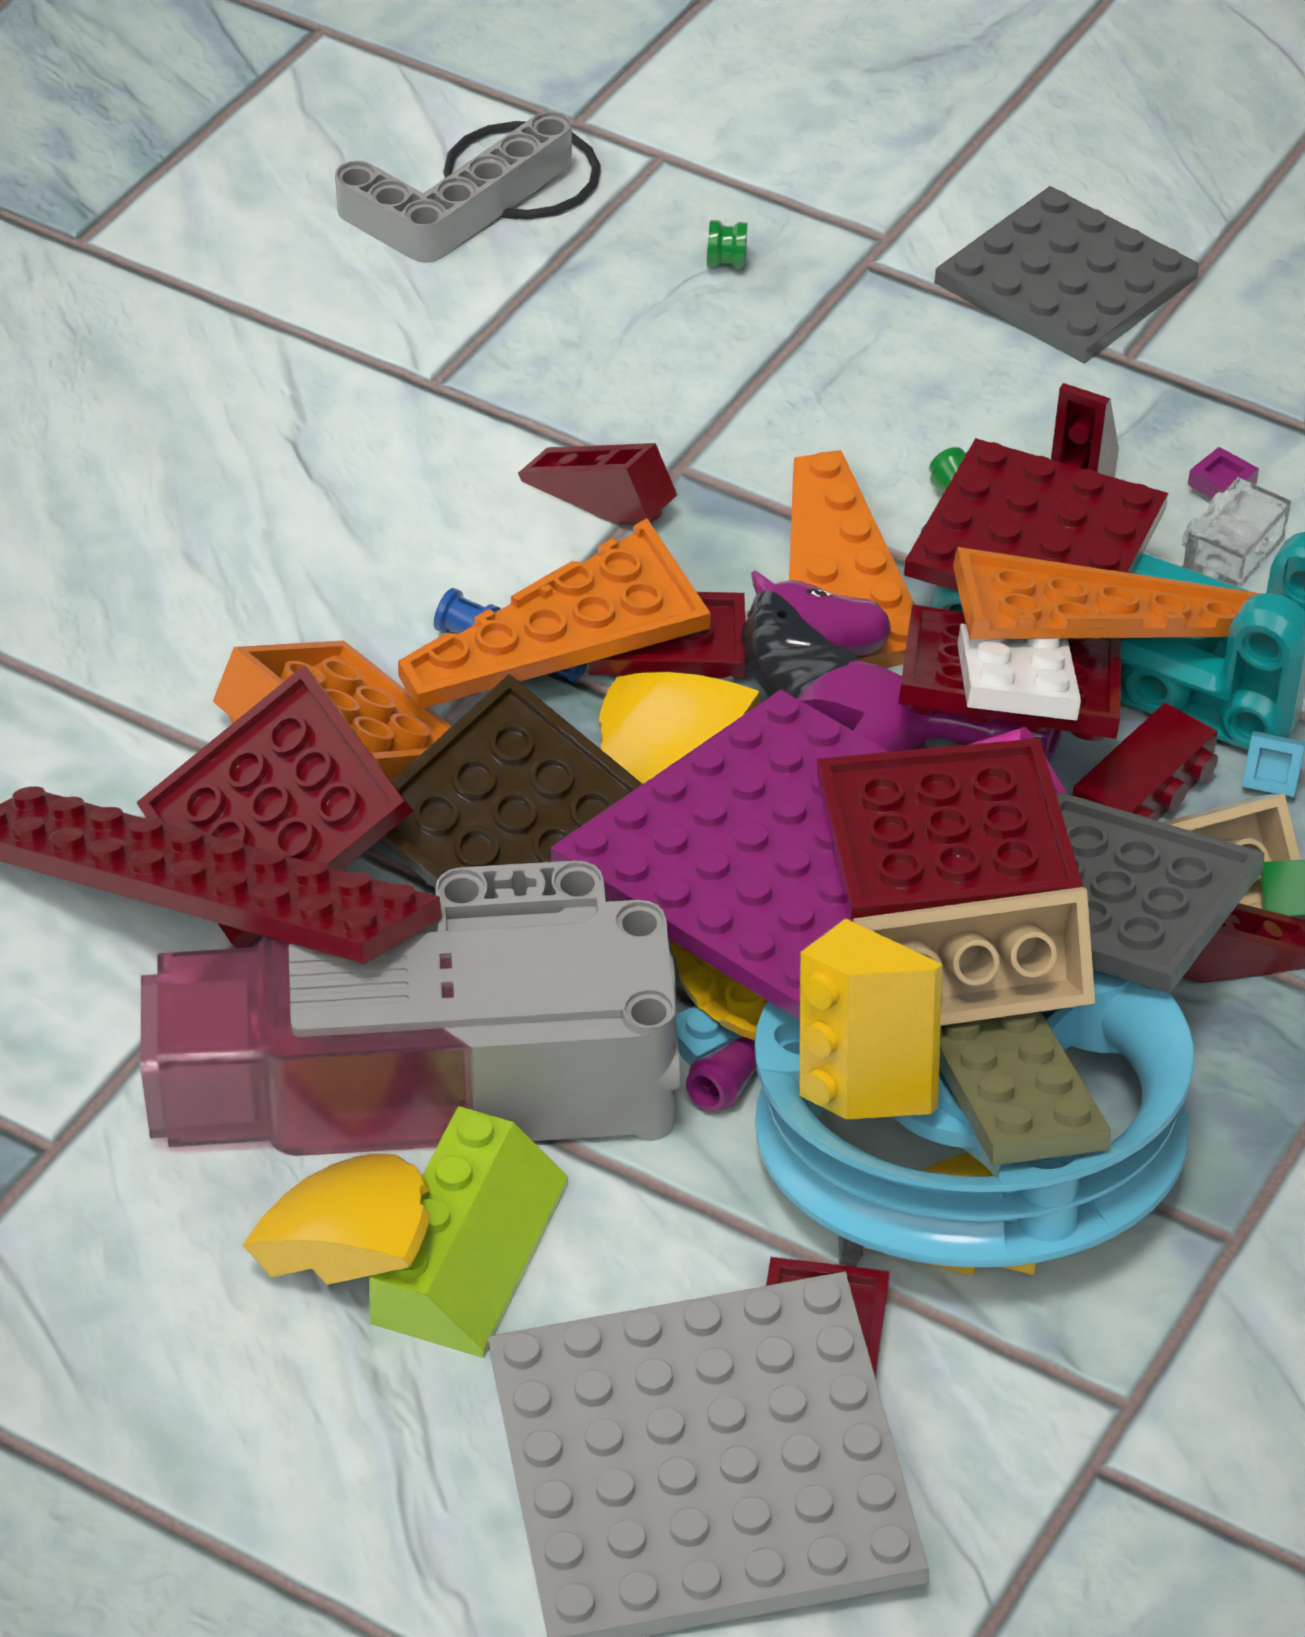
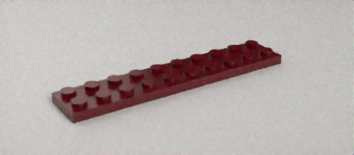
[0,786,442,964]

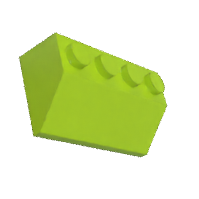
[369,1106,568,1358]

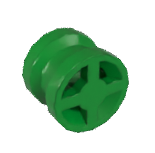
[707,220,748,270]

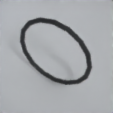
[443,121,601,219]

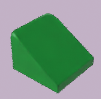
[1260,860,1305,916]

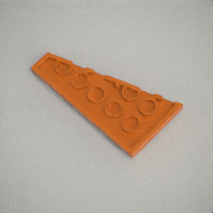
[789,450,915,668]
[398,518,711,710]
[953,547,1263,639]

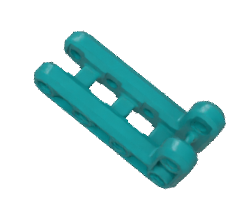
[930,532,1305,750]

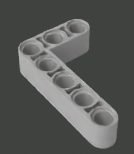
[335,111,572,263]

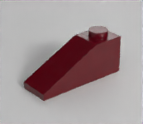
[1051,383,1119,477]
[518,443,678,524]
[1182,903,1305,983]

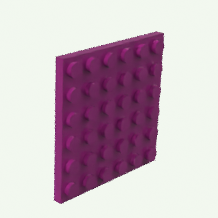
[550,690,889,1021]

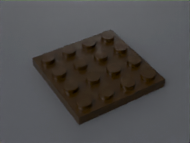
[379,674,642,888]

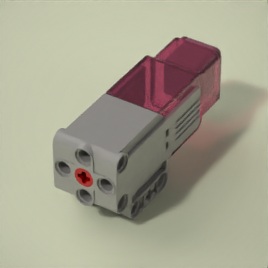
[140,861,680,1156]

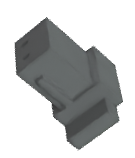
[839,1236,863,1267]

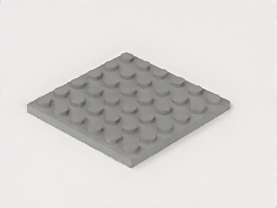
[487,1272,929,1637]

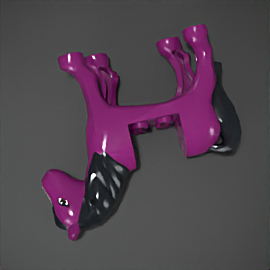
[740,570,1063,762]

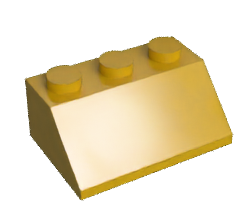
[799,919,943,1120]

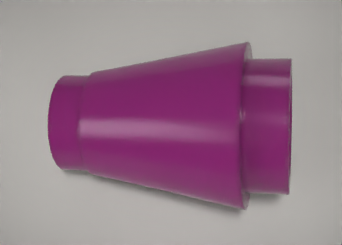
[686,1037,756,1111]

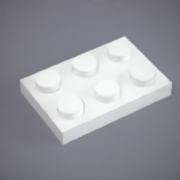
[957,624,1081,721]

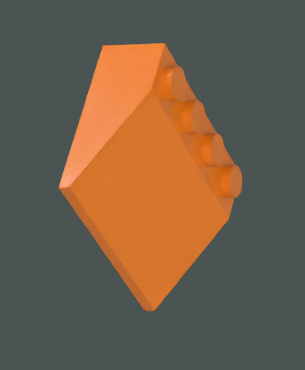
[212,640,451,781]

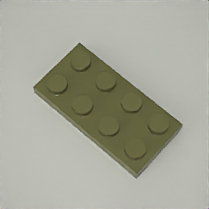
[939,1011,1111,1166]

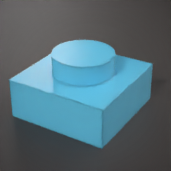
[1241,731,1305,797]
[676,1005,742,1066]

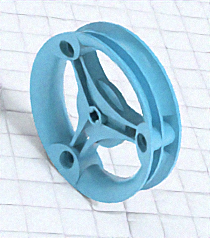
[755,971,1194,1268]

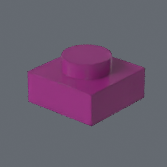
[1188,447,1259,507]

